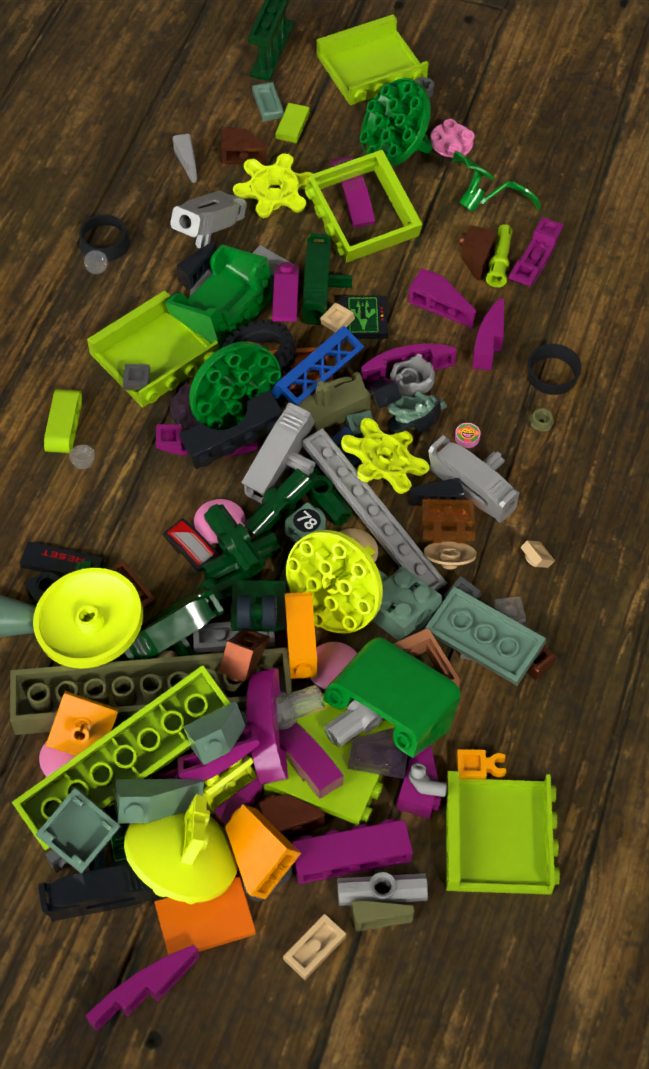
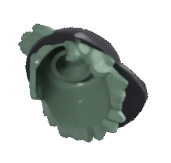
[387,390,447,433]

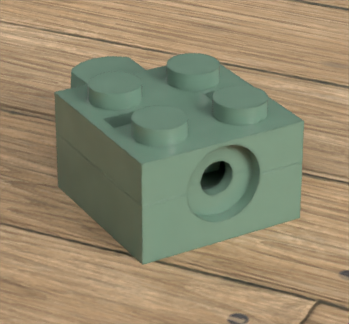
[372,566,442,641]

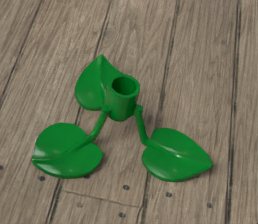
[452,151,541,213]

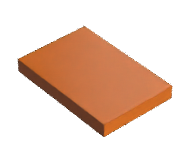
[154,877,256,955]

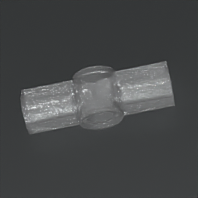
[240,685,325,730]

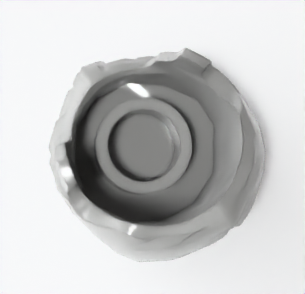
[389,354,435,397]

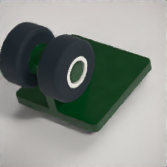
[231,580,286,632]

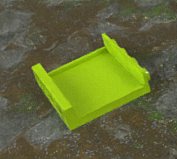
[317,15,428,105]
[87,290,219,408]
[264,688,399,826]
[446,771,560,895]

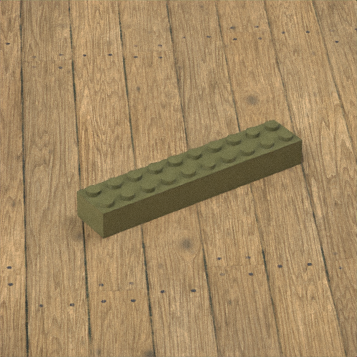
[10,648,293,735]

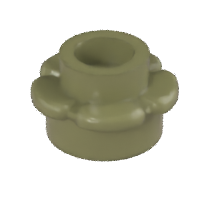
[529,408,554,432]

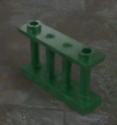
[248,0,295,81]

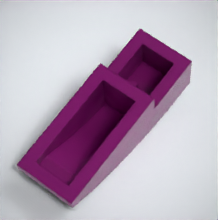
[472,298,504,370]
[279,722,344,800]

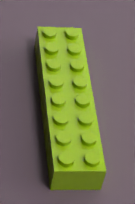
[12,665,230,851]

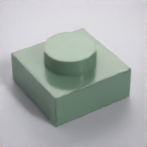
[346,410,373,438]

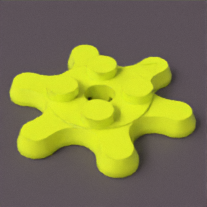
[233,154,313,218]
[341,418,430,494]

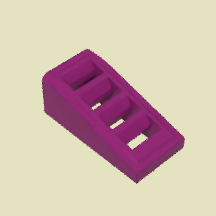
[214,777,264,830]

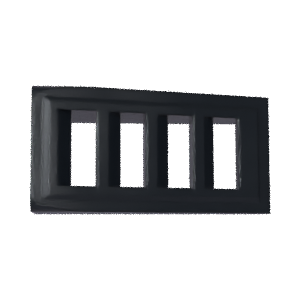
[177,241,216,290]
[364,377,402,408]
[408,478,465,507]

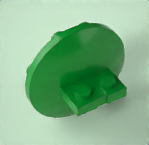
[359,78,433,167]
[189,341,281,430]

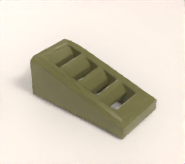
[351,900,414,932]

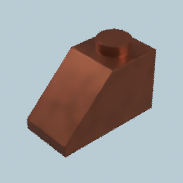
[221,128,267,164]
[459,224,497,281]
[219,628,270,682]
[259,794,325,838]

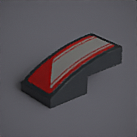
[162,518,218,572]

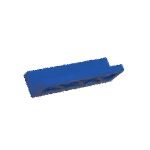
[271,326,364,406]

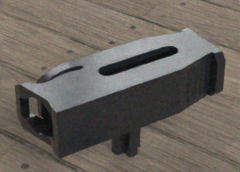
[38,848,159,922]

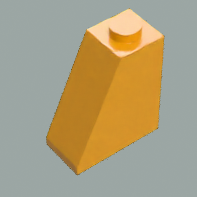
[285,592,317,679]
[225,804,301,899]

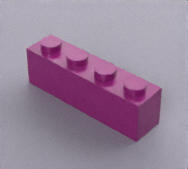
[291,819,413,885]

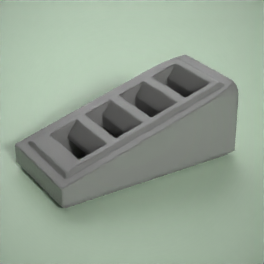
[173,134,197,183]

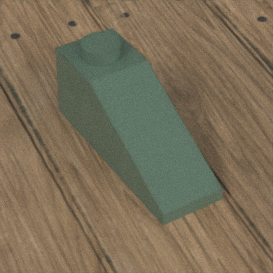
[114,779,204,823]

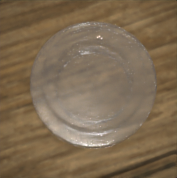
[84,250,108,274]
[69,445,95,469]

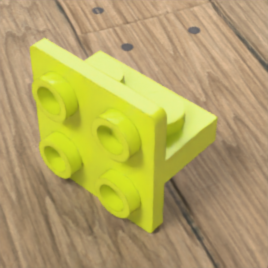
[203,755,258,815]

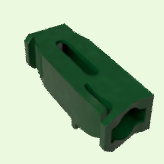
[303,233,353,325]
[124,586,224,661]

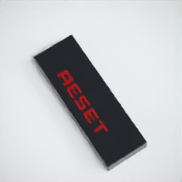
[20,541,104,577]

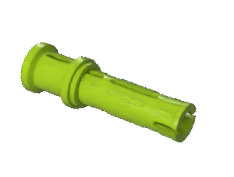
[486,225,513,287]

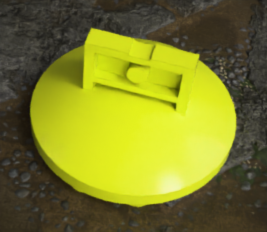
[286,530,383,634]
[124,794,238,904]

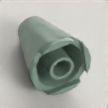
[0,594,36,637]

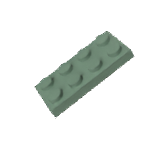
[425,586,546,686]

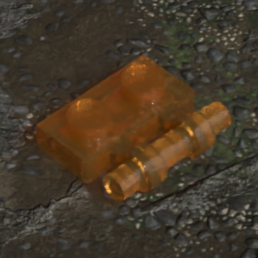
[422,499,475,543]

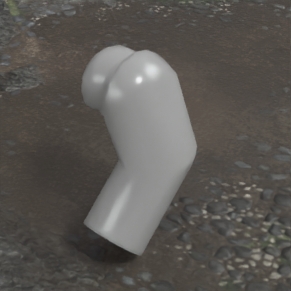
[409,763,447,797]

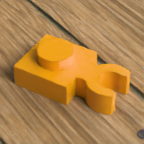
[456,749,506,779]

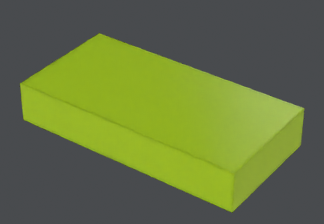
[276,103,310,143]

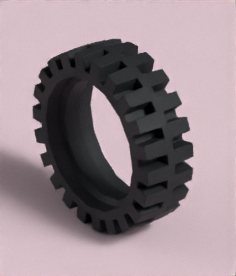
[223,319,297,377]

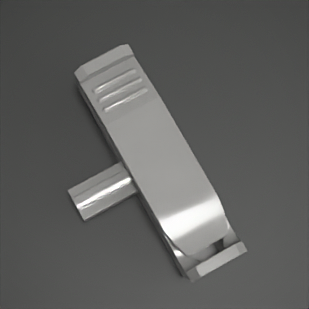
[170,190,247,249]
[241,403,316,504]
[428,435,520,523]

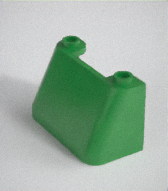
[165,245,274,348]
[323,637,461,758]

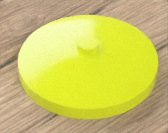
[33,568,143,668]

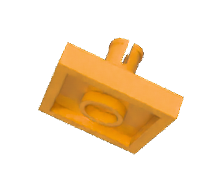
[45,691,119,756]

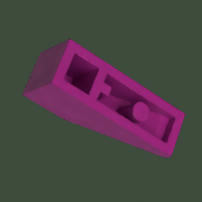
[272,262,299,322]
[408,268,476,328]
[397,745,442,819]

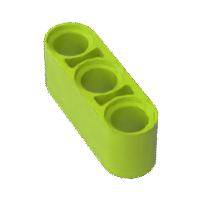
[44,389,82,454]

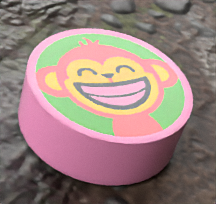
[455,423,480,448]

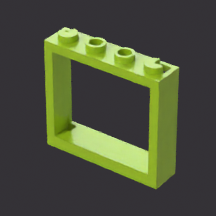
[305,150,423,263]

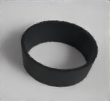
[79,214,130,262]
[528,344,581,395]

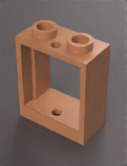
[394,628,460,687]

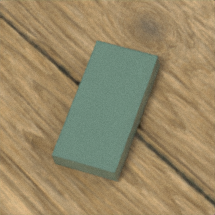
[252,82,284,122]

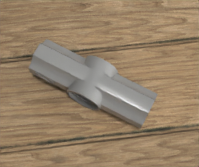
[324,700,383,747]
[337,872,428,906]

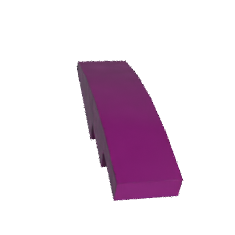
[154,724,260,782]
[86,945,200,1032]

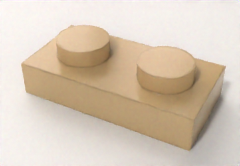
[283,914,346,980]

